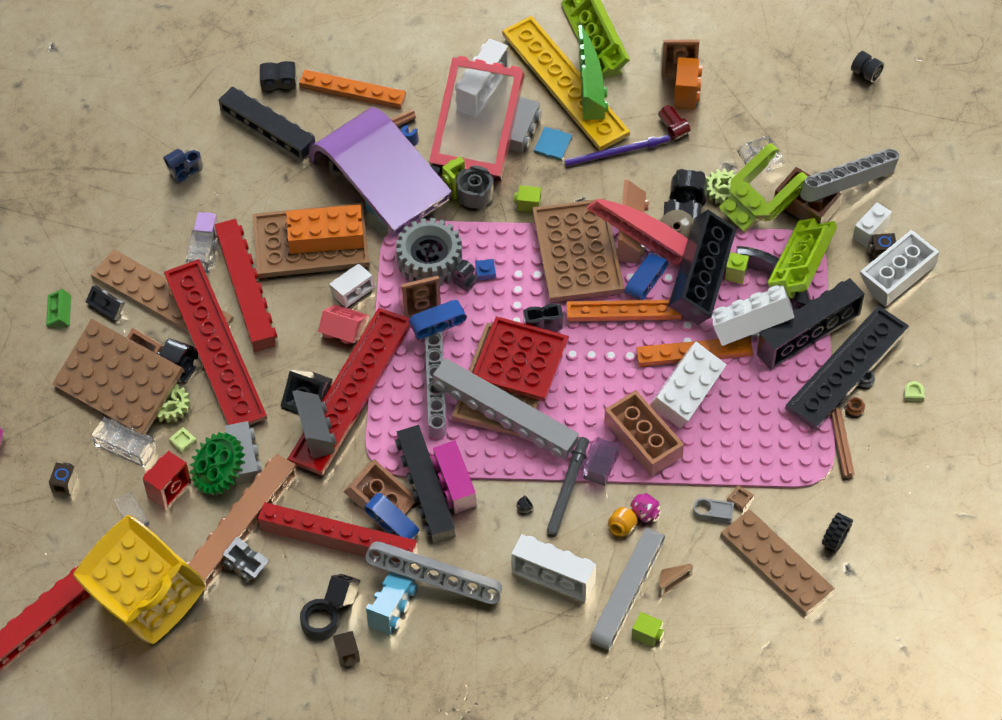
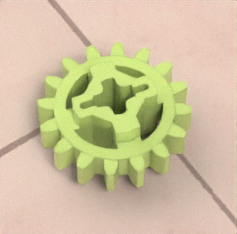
[706,169,736,204]
[156,384,190,423]

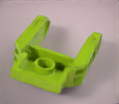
[719,143,808,233]

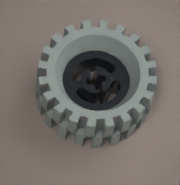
[396,218,462,286]

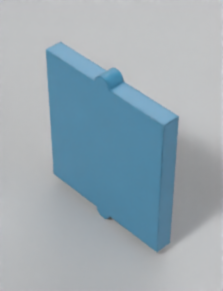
[534,127,573,160]

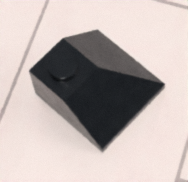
[280,370,333,413]

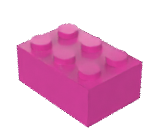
[431,440,477,514]

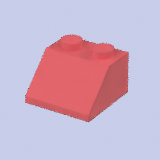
[318,304,370,344]

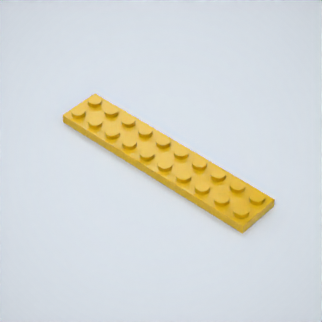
[502,16,630,151]

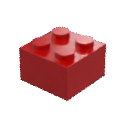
[142,450,191,510]

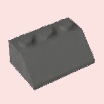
[292,390,337,459]

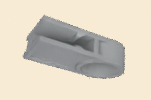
[693,498,734,524]

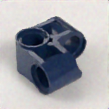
[163,149,203,182]

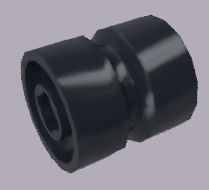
[851,51,884,83]

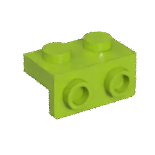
[442,156,465,200]

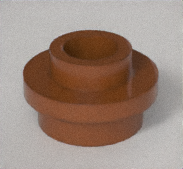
[845,397,865,416]

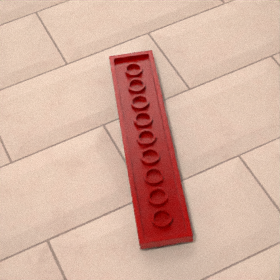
[164,259,267,426]
[287,307,411,476]

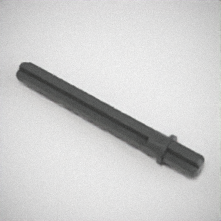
[547,437,589,535]

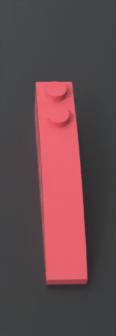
[587,199,688,265]

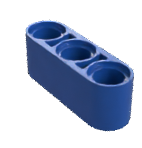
[624,252,668,300]
[408,300,467,339]
[364,493,419,539]

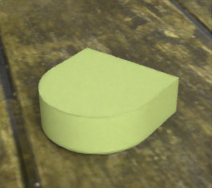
[904,381,925,402]

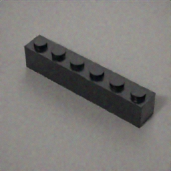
[218,86,316,162]
[394,425,456,543]

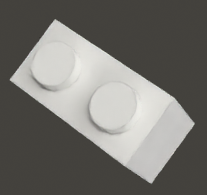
[853,202,892,248]
[329,264,375,308]

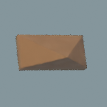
[658,564,693,597]

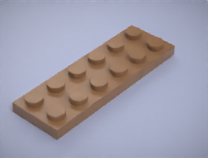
[720,509,835,616]

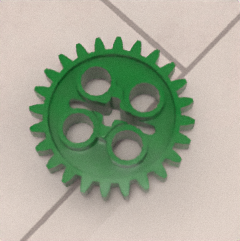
[189,432,245,495]

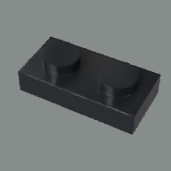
[86,285,125,320]

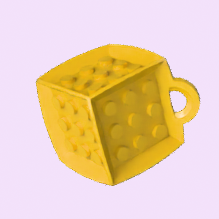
[73,515,206,644]

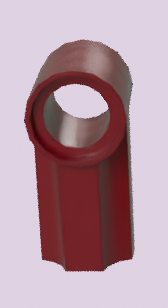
[658,105,691,140]

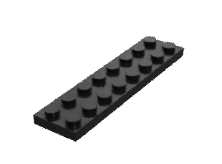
[785,305,909,430]

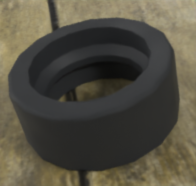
[300,599,339,640]

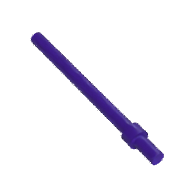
[564,135,670,167]

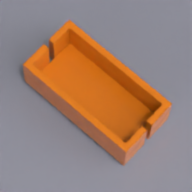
[286,205,364,254]

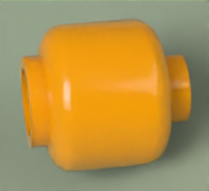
[608,507,637,537]

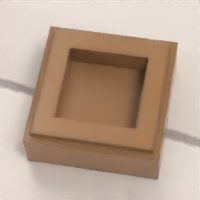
[726,485,754,512]

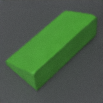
[46,289,71,327]

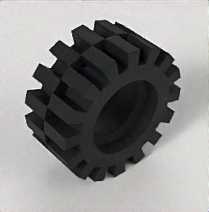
[822,512,853,552]

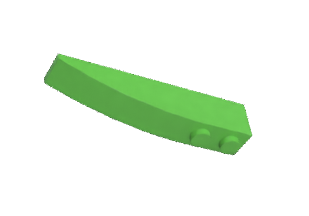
[578,25,608,120]

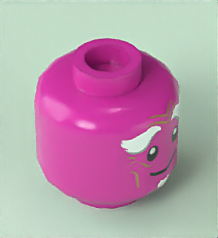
[630,493,661,523]

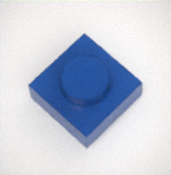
[475,259,496,280]

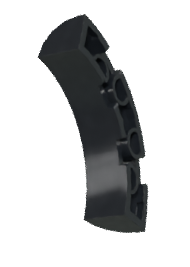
[736,246,811,310]

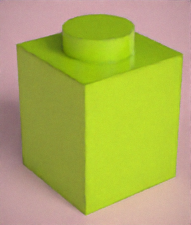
[514,185,541,212]
[725,252,749,284]
[631,612,665,647]

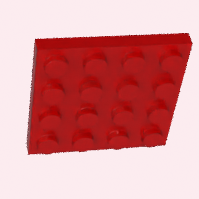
[473,316,569,402]

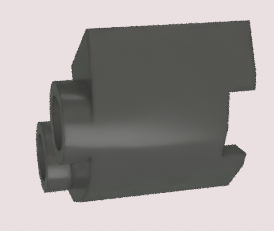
[222,537,269,582]

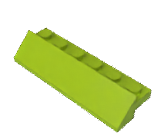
[561,0,630,79]
[768,218,837,299]

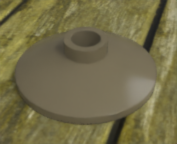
[660,210,694,238]

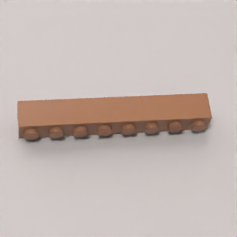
[187,454,297,592]

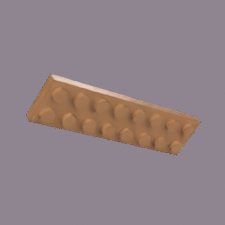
[91,249,234,334]

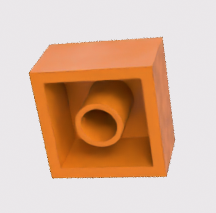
[674,57,703,109]

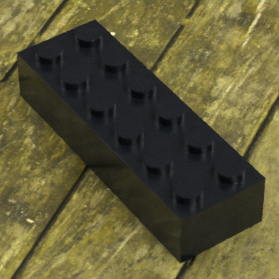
[668,209,737,325]
[757,278,865,370]

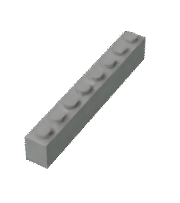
[432,358,579,460]

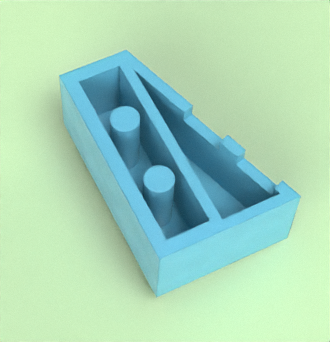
[366,571,418,635]

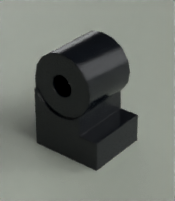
[452,260,478,292]

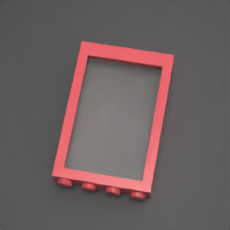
[429,56,525,180]

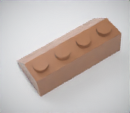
[618,179,649,263]

